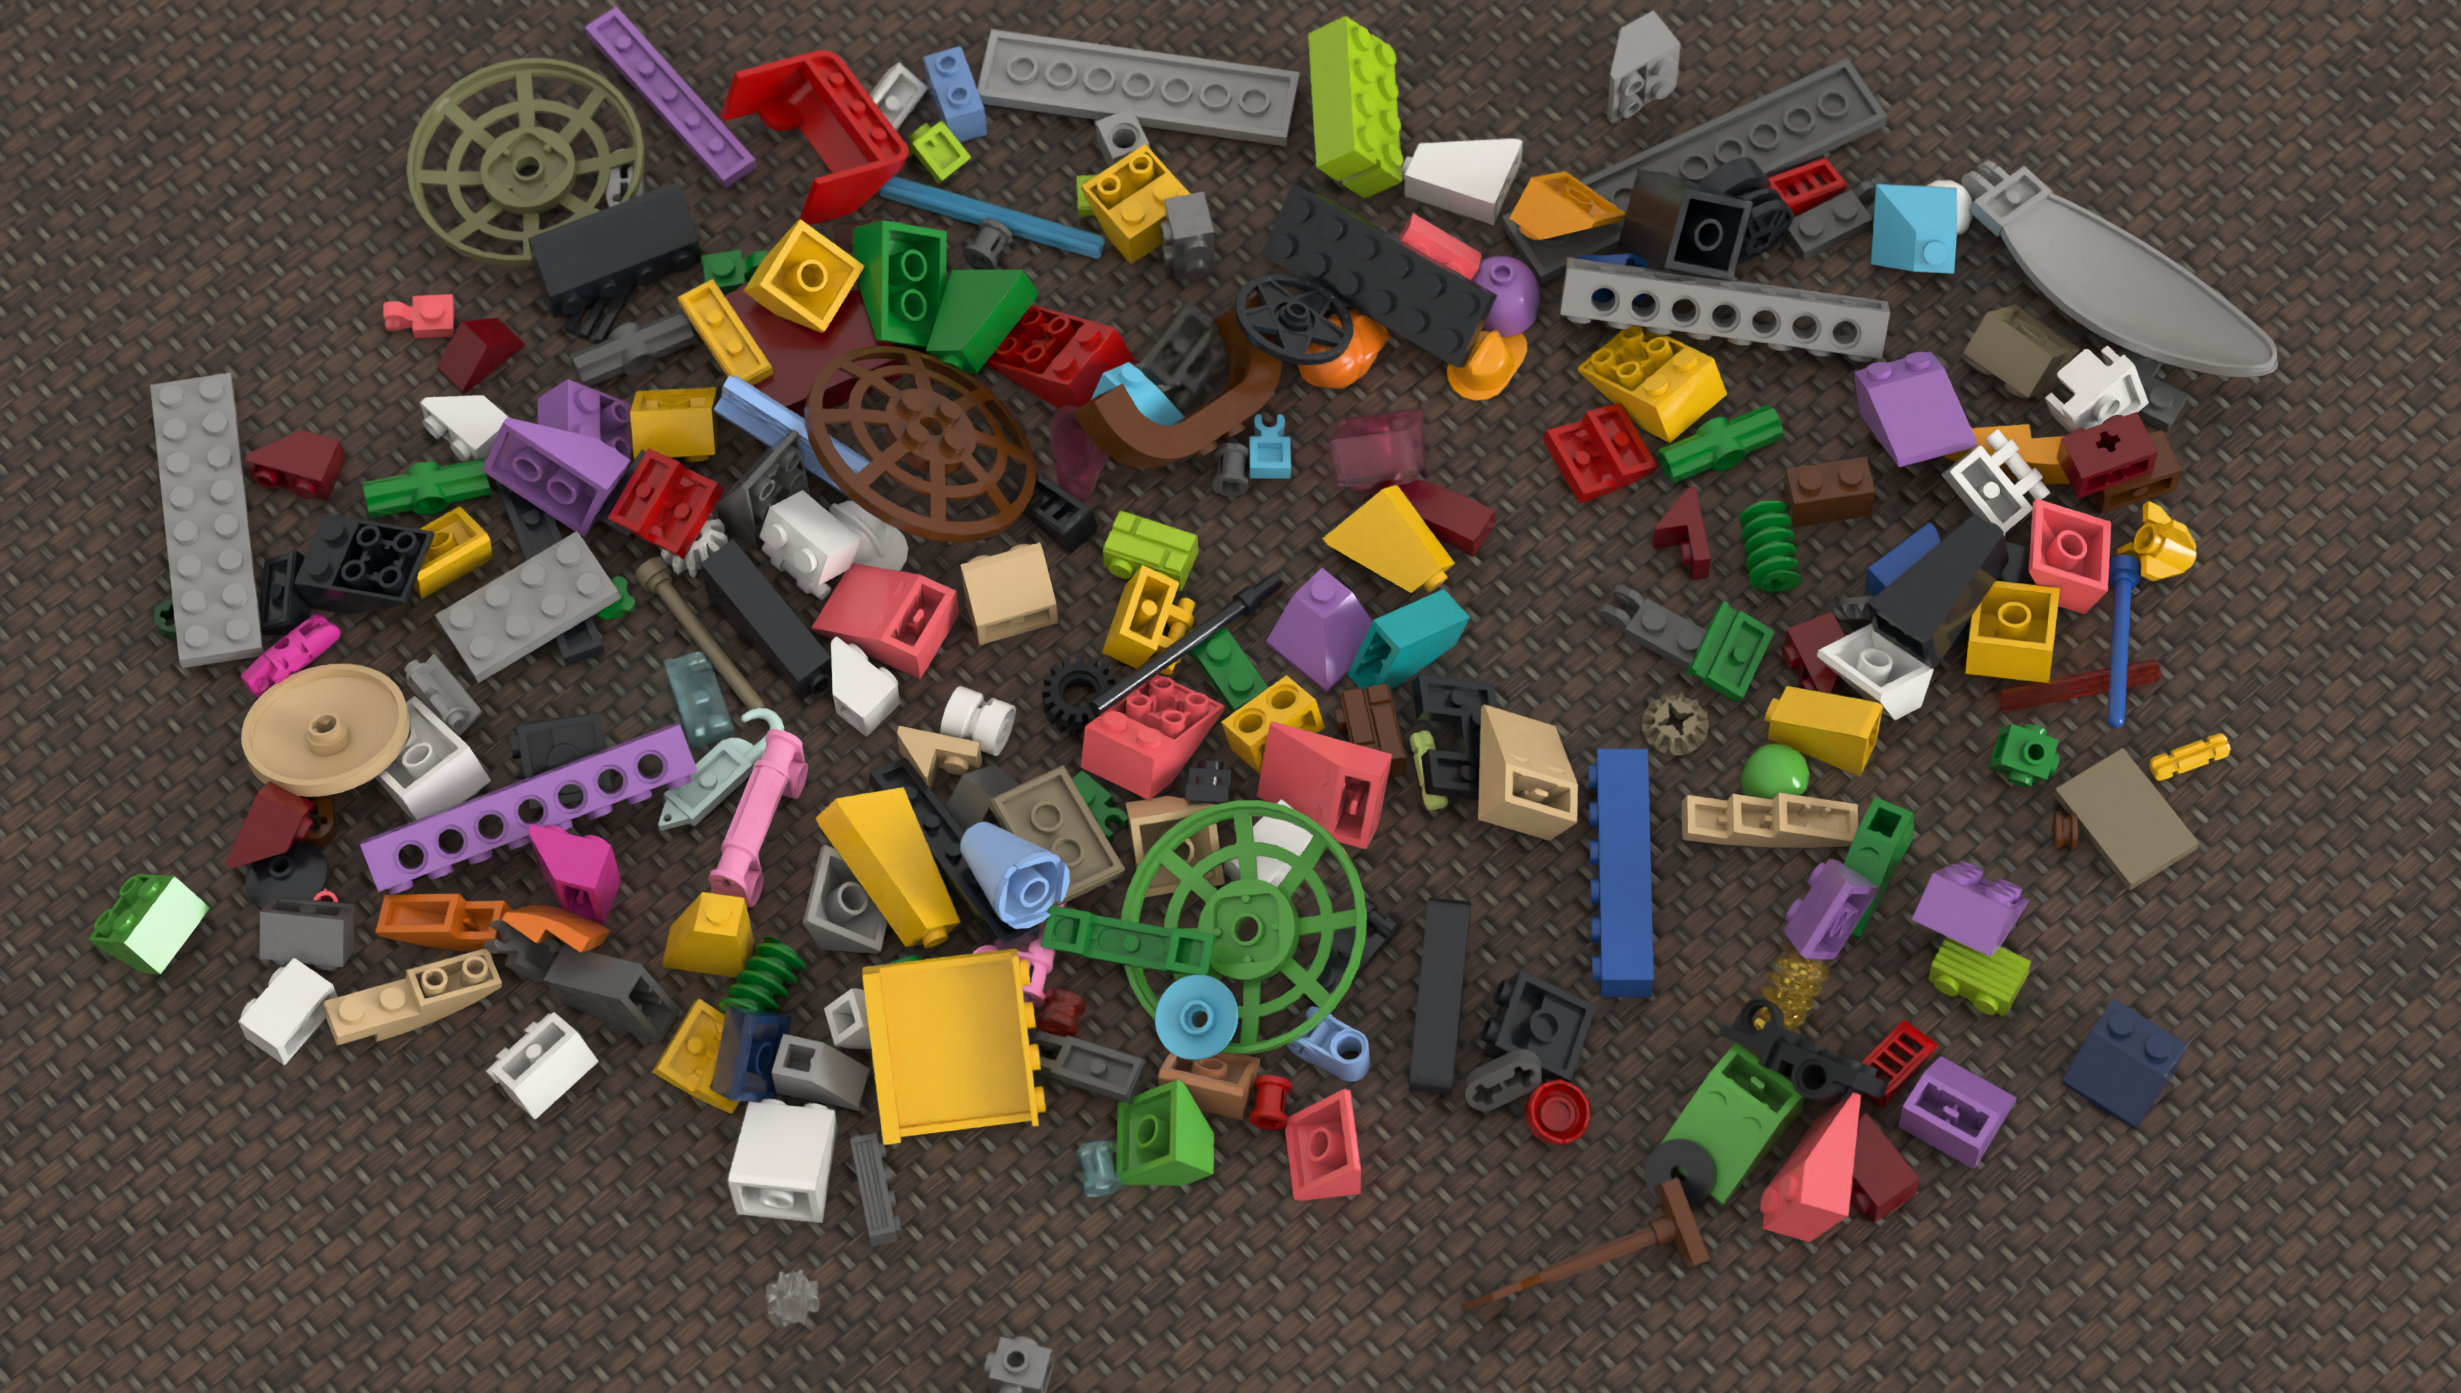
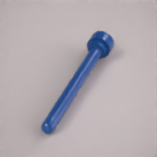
[2108,555,2141,729]

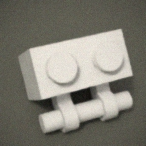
[1941,429,2050,533]
[759,490,861,600]
[486,1012,599,1120]

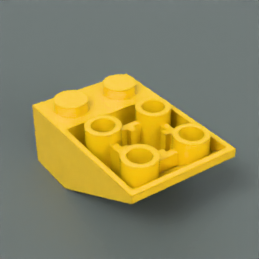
[1577,324,1727,443]

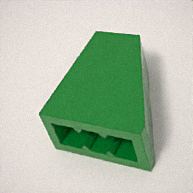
[926,270,1038,373]

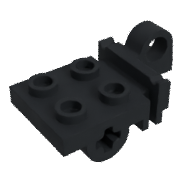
[1720,998,1889,1107]

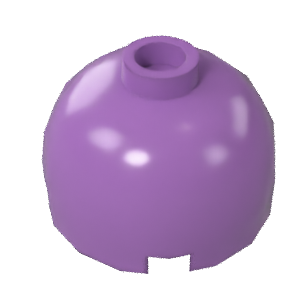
[1472,256,1540,337]

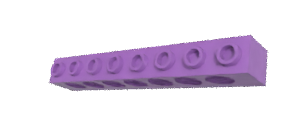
[360,721,698,895]

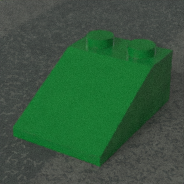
[853,220,947,349]

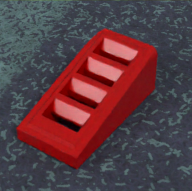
[1768,157,1848,218]
[1861,1020,1938,1109]

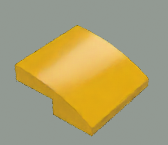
[652,998,740,1114]

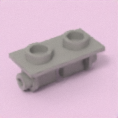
[404,654,483,737]

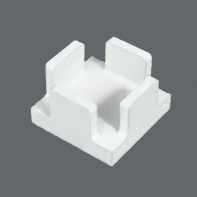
[2045,346,2149,432]

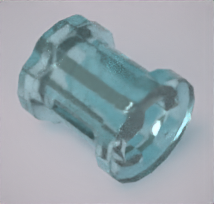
[1075,1141,1122,1197]

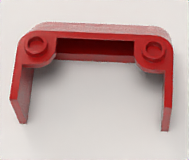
[720,50,909,226]

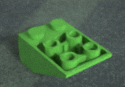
[1661,1042,1805,1206]

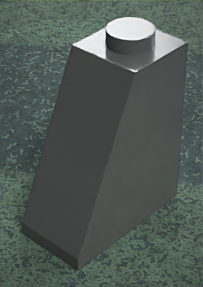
[543,945,680,1045]

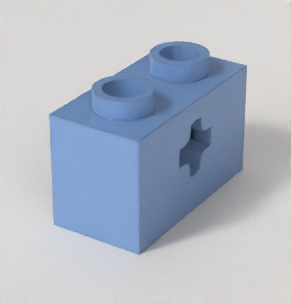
[923,46,987,142]

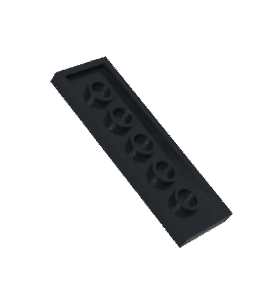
[1261,182,1498,368]

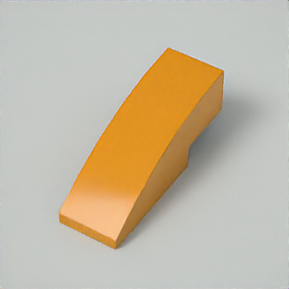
[1945,424,2070,484]

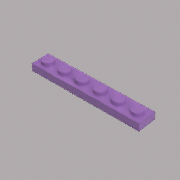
[585,6,757,189]

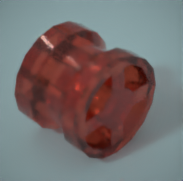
[1036,989,1087,1038]

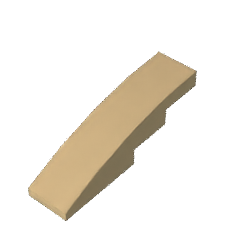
[1681,793,1858,848]

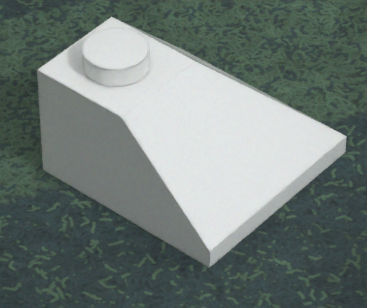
[1817,623,1934,720]

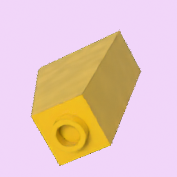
[816,787,960,948]

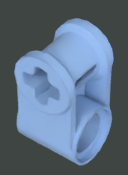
[1287,1006,1370,1082]

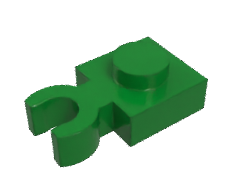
[1072,770,1129,843]

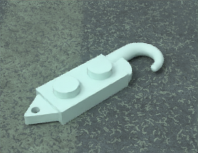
[658,708,784,831]

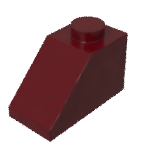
[225,781,314,868]
[1850,1113,1920,1223]

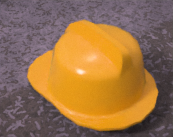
[1447,330,1527,401]

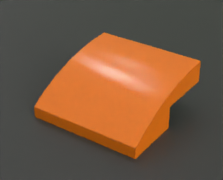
[502,905,611,953]

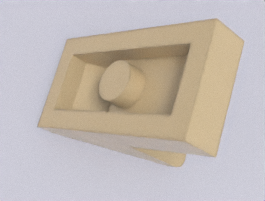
[897,726,982,790]

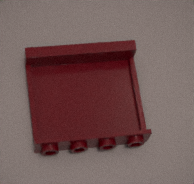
[720,246,902,442]

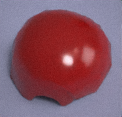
[1525,1079,1591,1146]

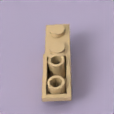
[323,948,502,1045]

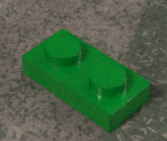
[1191,628,1268,713]

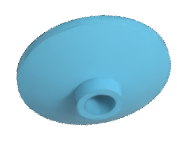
[1155,975,1238,1060]

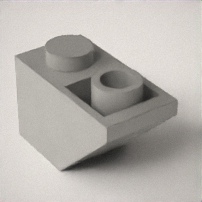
[771,1034,870,1111]

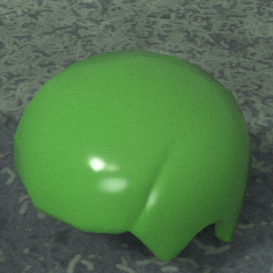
[1740,744,1810,800]

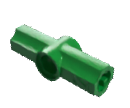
[1658,405,1784,484]
[363,458,491,519]

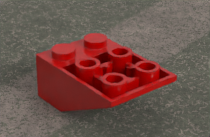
[985,304,1135,414]

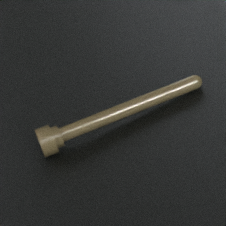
[635,557,764,710]

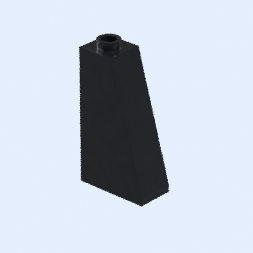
[1868,514,2009,669]
[700,539,832,701]

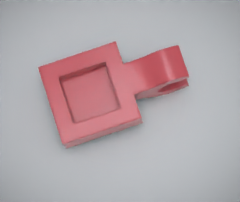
[383,294,455,339]

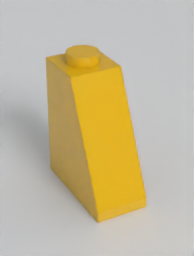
[1323,485,1455,593]
[1764,686,1883,777]
[662,892,754,977]

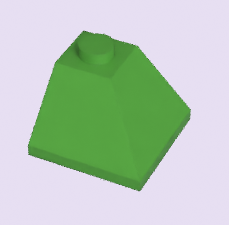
[1116,1079,1214,1186]

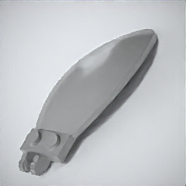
[1962,160,2278,377]

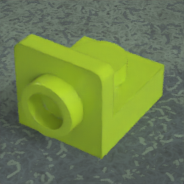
[908,120,971,184]

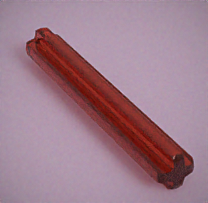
[1998,659,2161,712]

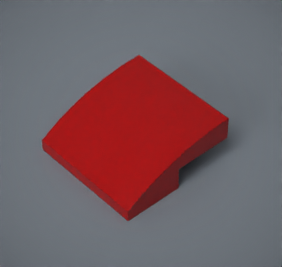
[1542,403,1657,503]
[607,448,725,560]

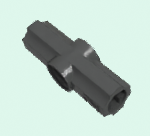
[570,310,696,387]

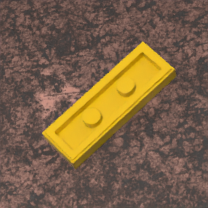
[678,279,773,385]

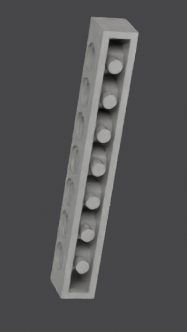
[1560,257,1890,362]

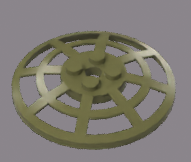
[407,58,645,266]

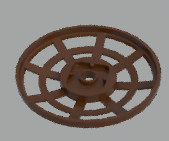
[804,346,1036,543]

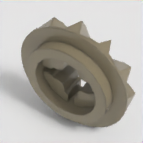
[1642,692,1709,756]

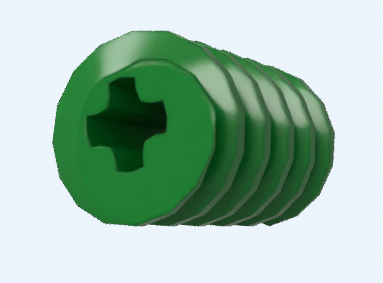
[1739,500,1802,593]
[718,936,807,1015]

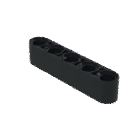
[1409,897,1471,1096]

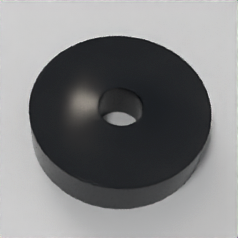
[1645,1139,1717,1208]

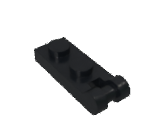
[1293,898,1401,1008]

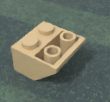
[960,542,1058,645]

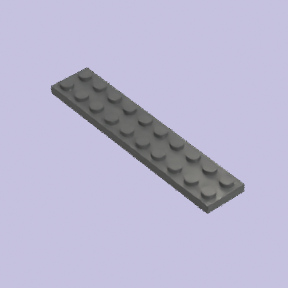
[1501,58,1888,285]

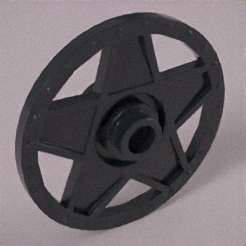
[1234,274,1353,365]

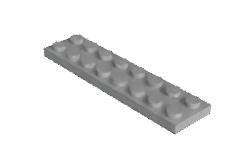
[977,29,1300,146]
[150,373,264,668]

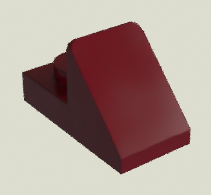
[1652,487,1711,580]

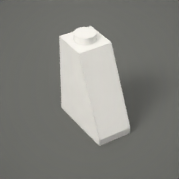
[1402,139,1523,225]

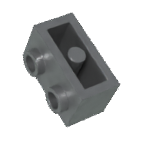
[1160,192,1215,281]
[260,896,354,970]

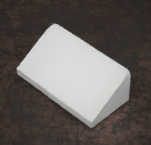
[870,63,928,130]

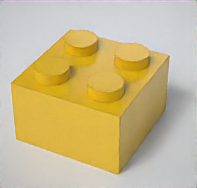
[1965,581,2060,683]

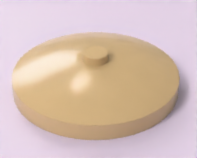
[241,664,410,797]

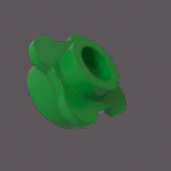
[596,576,635,620]

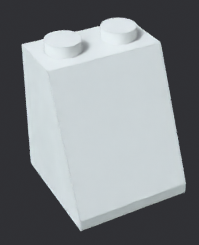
[728,1099,838,1223]

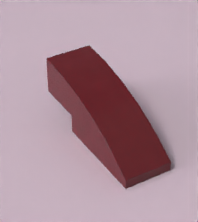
[1374,474,1495,557]

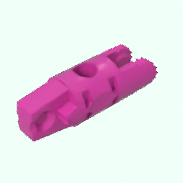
[241,613,341,698]

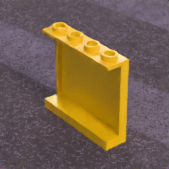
[862,948,1046,1145]

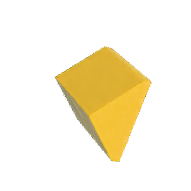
[414,506,493,599]

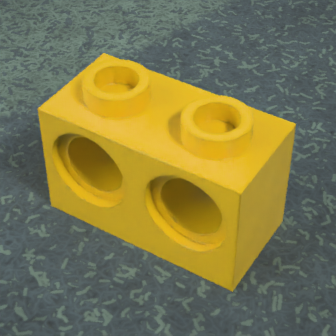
[1221,675,1325,774]

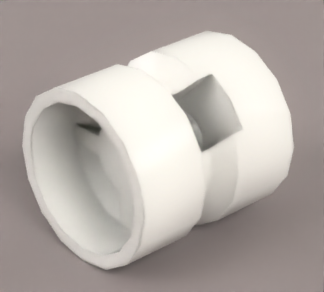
[940,686,1016,756]

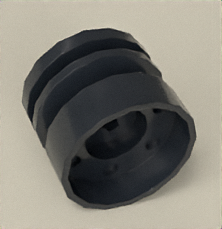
[1699,157,1794,264]

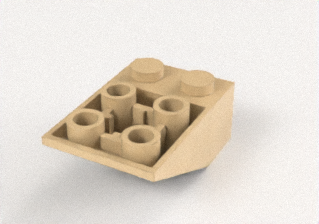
[1478,704,1578,841]

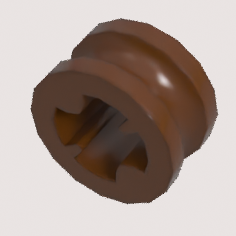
[2052,812,2078,850]

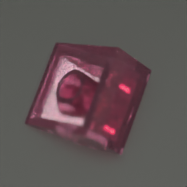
[1329,407,1425,491]

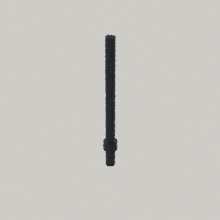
[1089,573,1282,716]

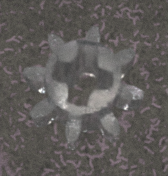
[766,1270,819,1326]

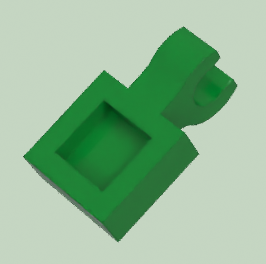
[702,250,769,295]

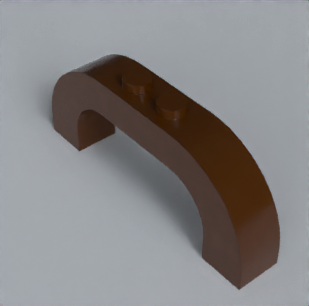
[1073,295,1282,469]

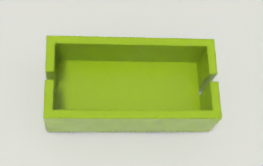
[1308,16,1403,199]

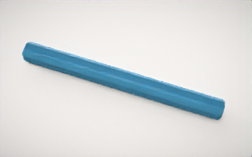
[879,176,1105,259]

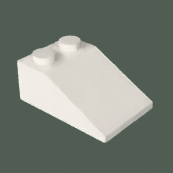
[375,696,491,821]

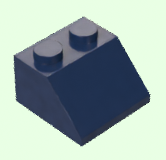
[2062,999,2187,1130]

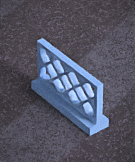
[713,375,871,498]

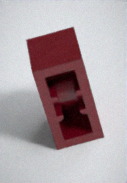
[2057,412,2158,498]

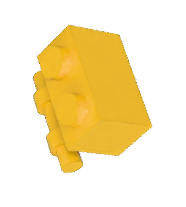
[1102,565,1195,675]

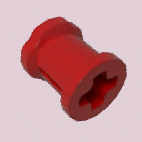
[1249,1075,1292,1130]

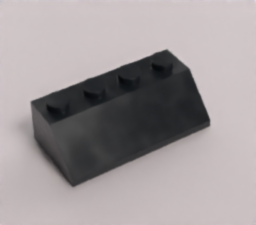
[528,182,702,318]

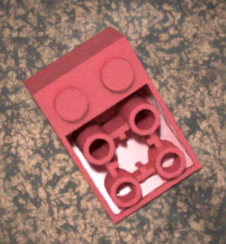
[811,563,960,680]
[1081,674,1225,800]
[1256,721,1393,849]

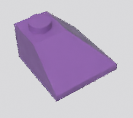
[1266,568,1373,694]

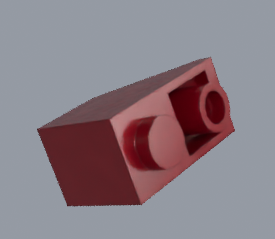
[246,430,346,501]
[1781,612,1845,694]

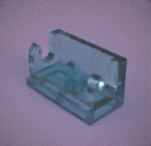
[663,652,736,749]

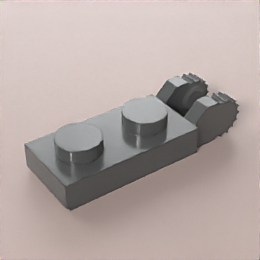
[1785,177,1883,260]
[1598,584,1706,670]
[1032,1031,1148,1104]

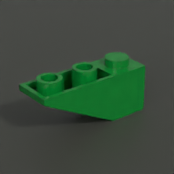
[1844,797,1914,939]

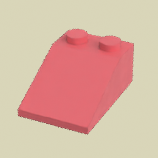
[1760,1093,1861,1242]

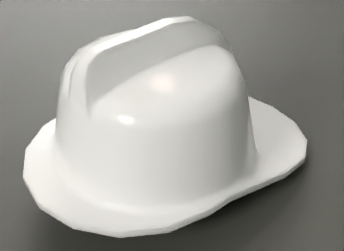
[829,500,908,571]

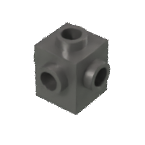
[984,1336,1054,1393]

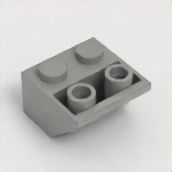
[1607,10,1681,124]

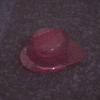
[1050,405,1109,502]

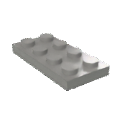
[435,531,621,683]

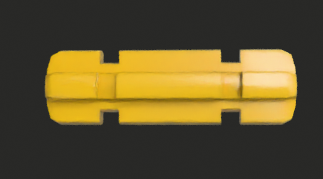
[2149,733,2231,781]

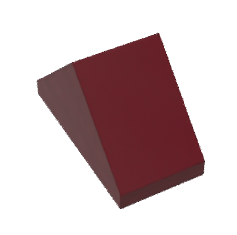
[437,318,525,395]

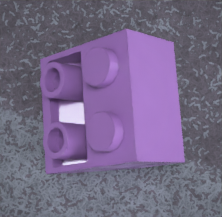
[538,379,633,476]
[1898,1056,2017,1169]

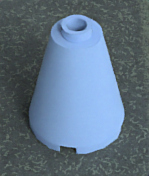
[960,822,1070,929]

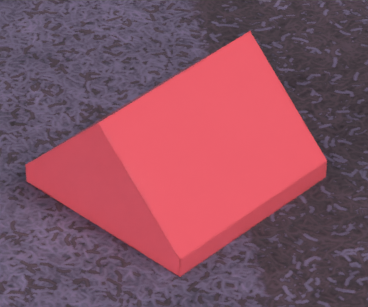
[1285,1089,1361,1201]

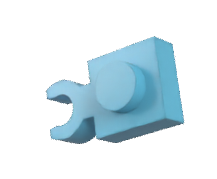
[1249,415,1291,479]

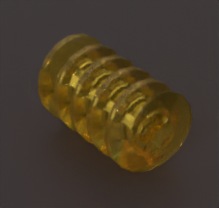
[1753,942,1830,1033]

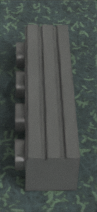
[850,1133,902,1247]

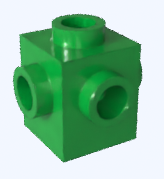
[1988,724,2060,788]

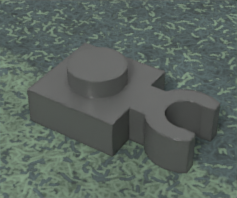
[484,919,559,983]

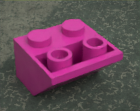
[528,824,621,925]

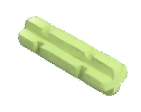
[1409,730,1448,810]

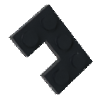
[1412,675,1497,800]

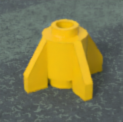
[2116,501,2196,581]

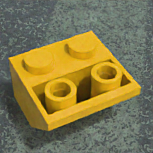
[1081,144,1190,264]

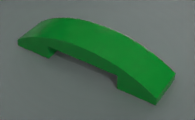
[1041,905,1216,976]

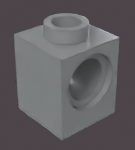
[1095,108,1150,167]

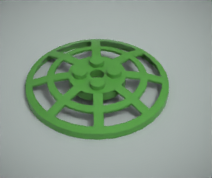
[1121,800,1367,1055]

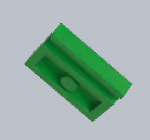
[1686,601,1775,703]

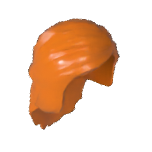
[1298,309,1390,389]

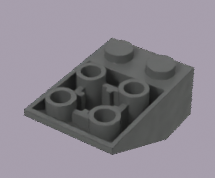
[716,430,810,550]

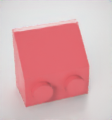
[2029,499,2111,614]

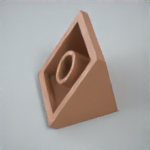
[1159,1052,1260,1121]

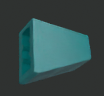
[1347,589,1470,691]

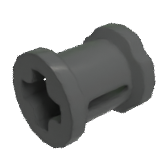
[963,219,1013,270]
[1212,443,1249,497]

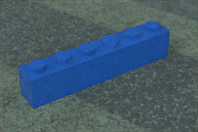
[1588,749,1654,997]

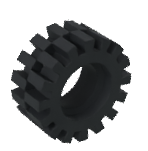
[1042,655,1116,737]

